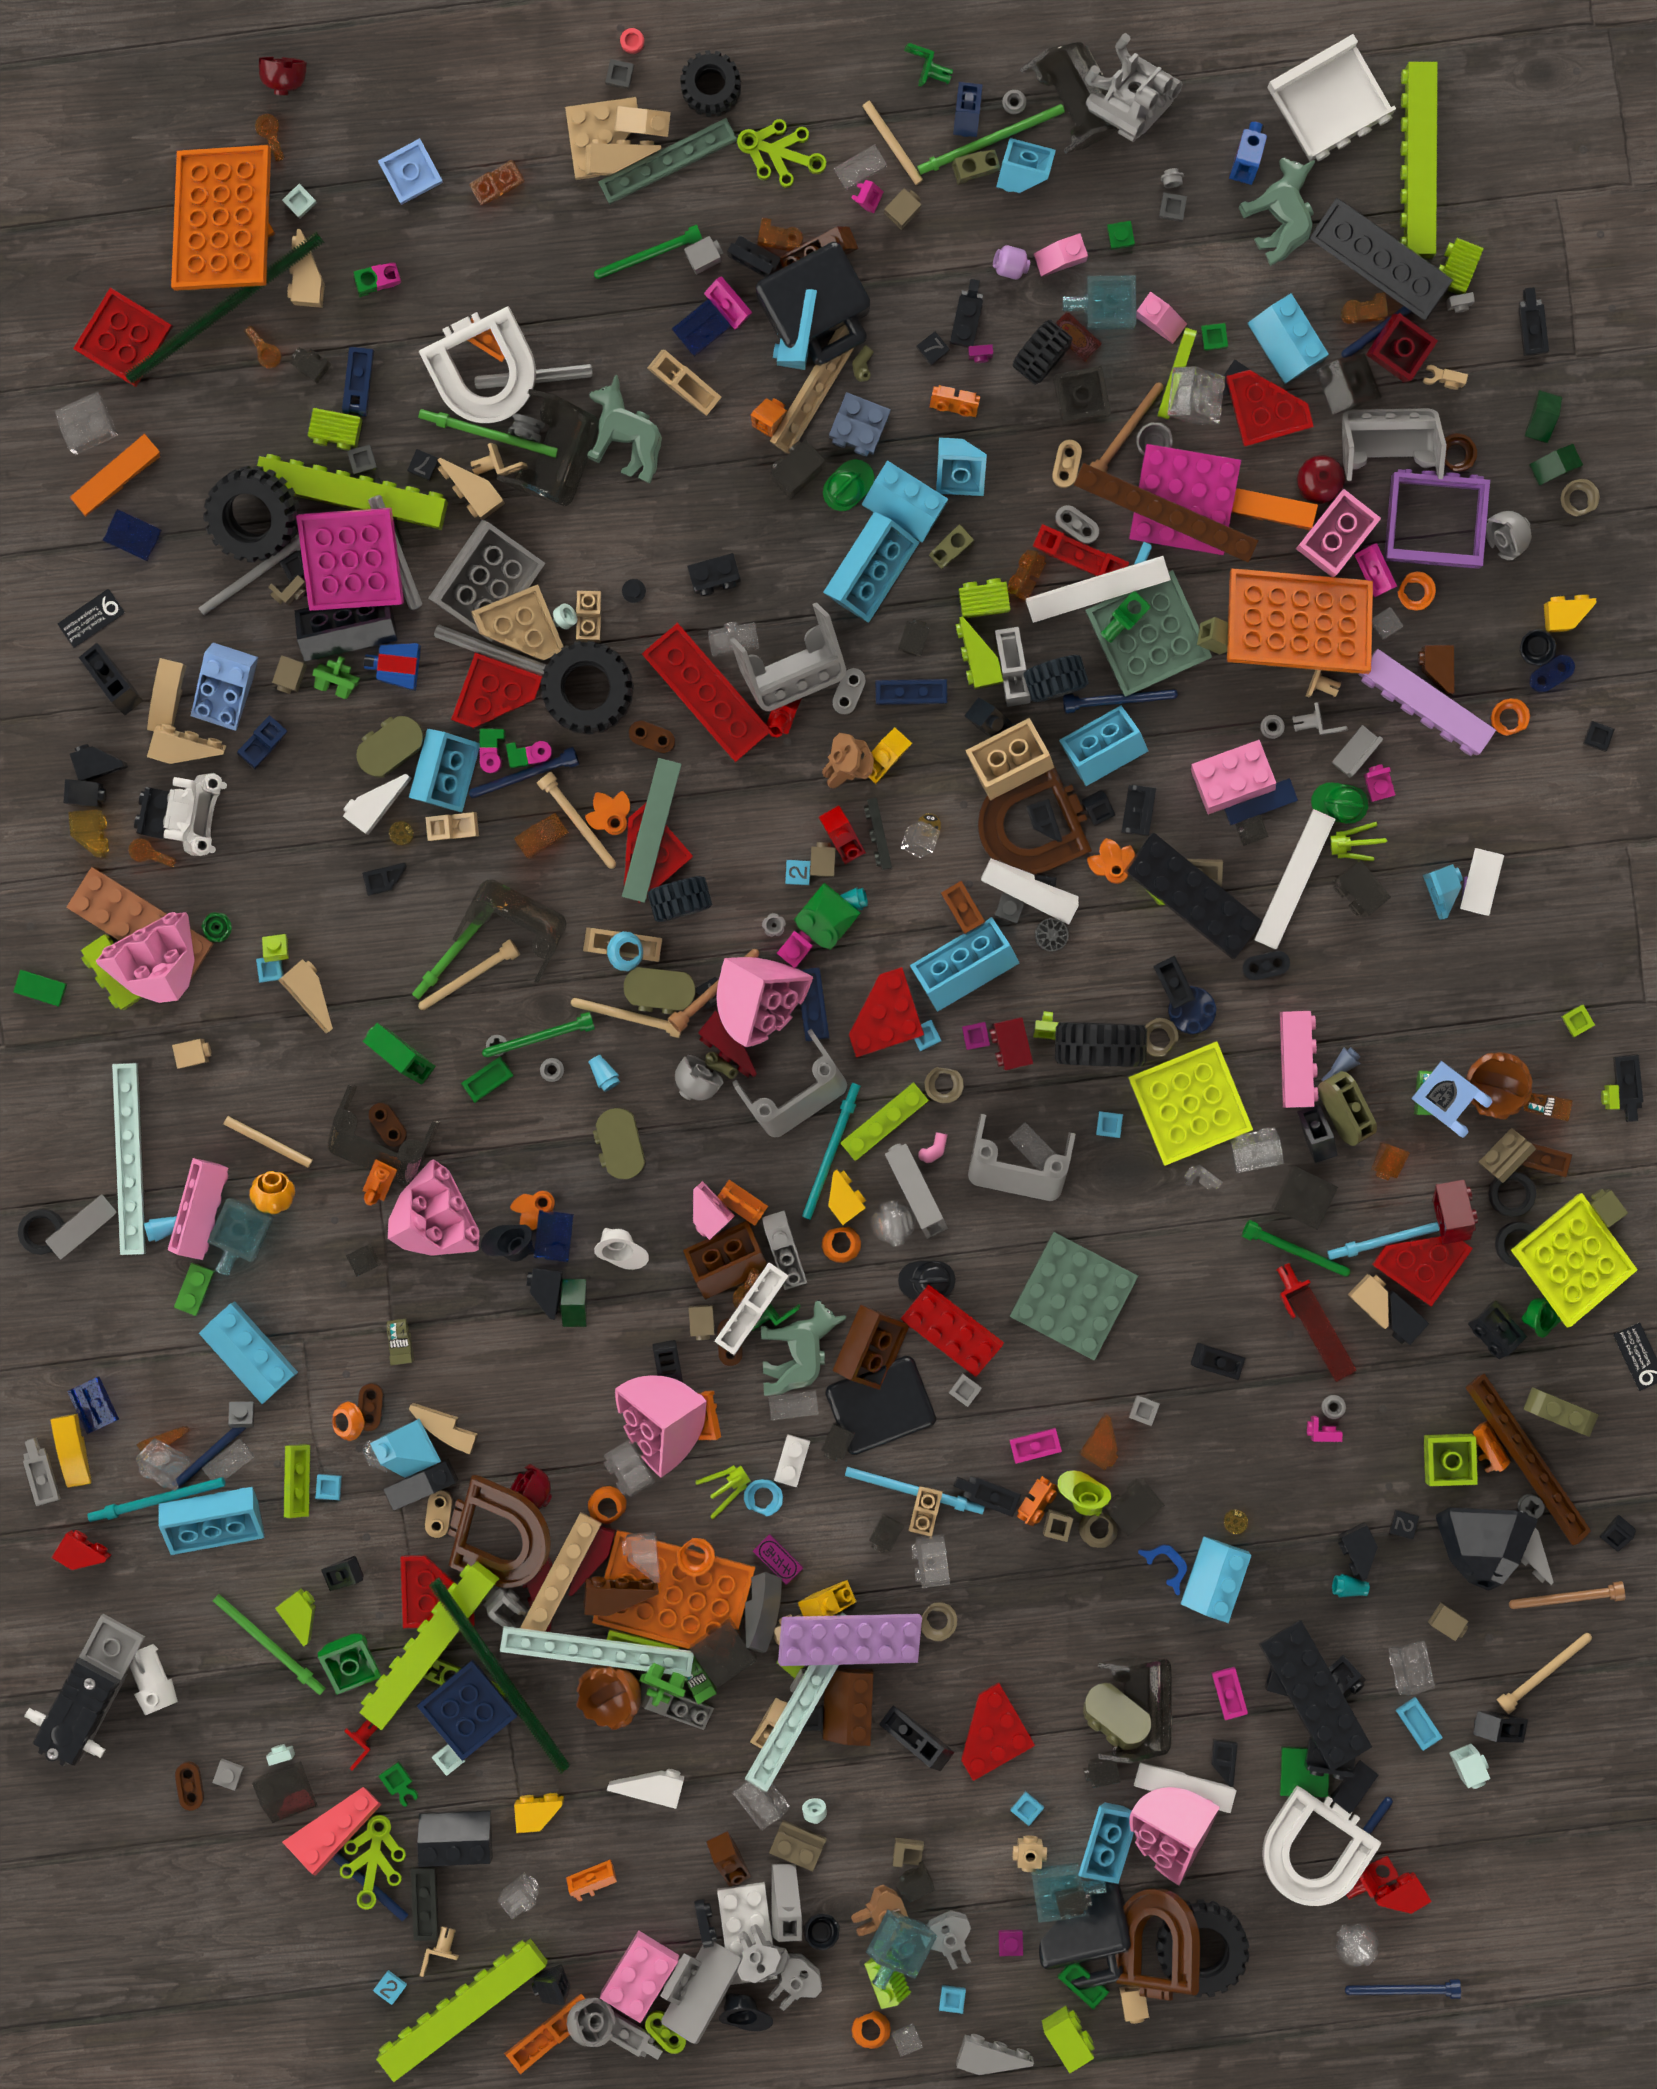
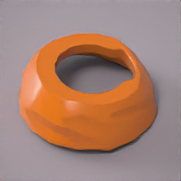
[1398,571,1436,611]
[1491,699,1530,736]
[822,1227,861,1263]
[332,1401,365,1441]
[588,1486,627,1524]
[676,1538,715,1577]
[852,2011,891,2049]

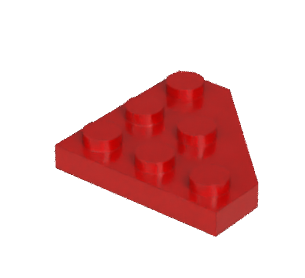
[1226,370,1314,446]
[451,652,543,729]
[624,803,694,903]
[849,967,925,1057]
[1372,1236,1473,1307]
[400,1555,475,1628]
[961,1682,1035,1781]

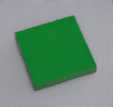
[1279,1746,1329,1798]

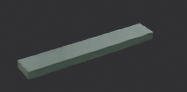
[598,118,737,205]
[622,758,682,903]

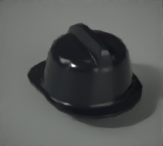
[481,1225,535,1262]
[898,1261,956,1299]
[719,1993,773,2032]

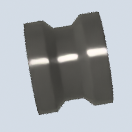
[1517,1494,1544,1519]

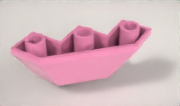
[96,912,194,1003]
[388,1159,480,1256]

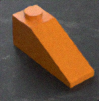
[751,398,787,438]

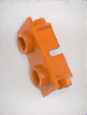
[930,385,980,417]
[363,1159,397,1206]
[717,1180,768,1226]
[1017,1476,1058,1526]

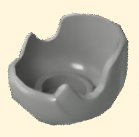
[1136,422,1173,456]

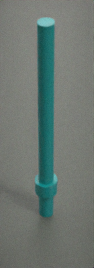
[802,1083,861,1220]
[88,1477,226,1522]

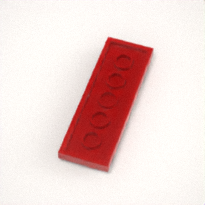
[642,622,769,763]

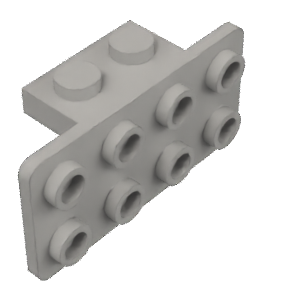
[660,1941,742,2044]

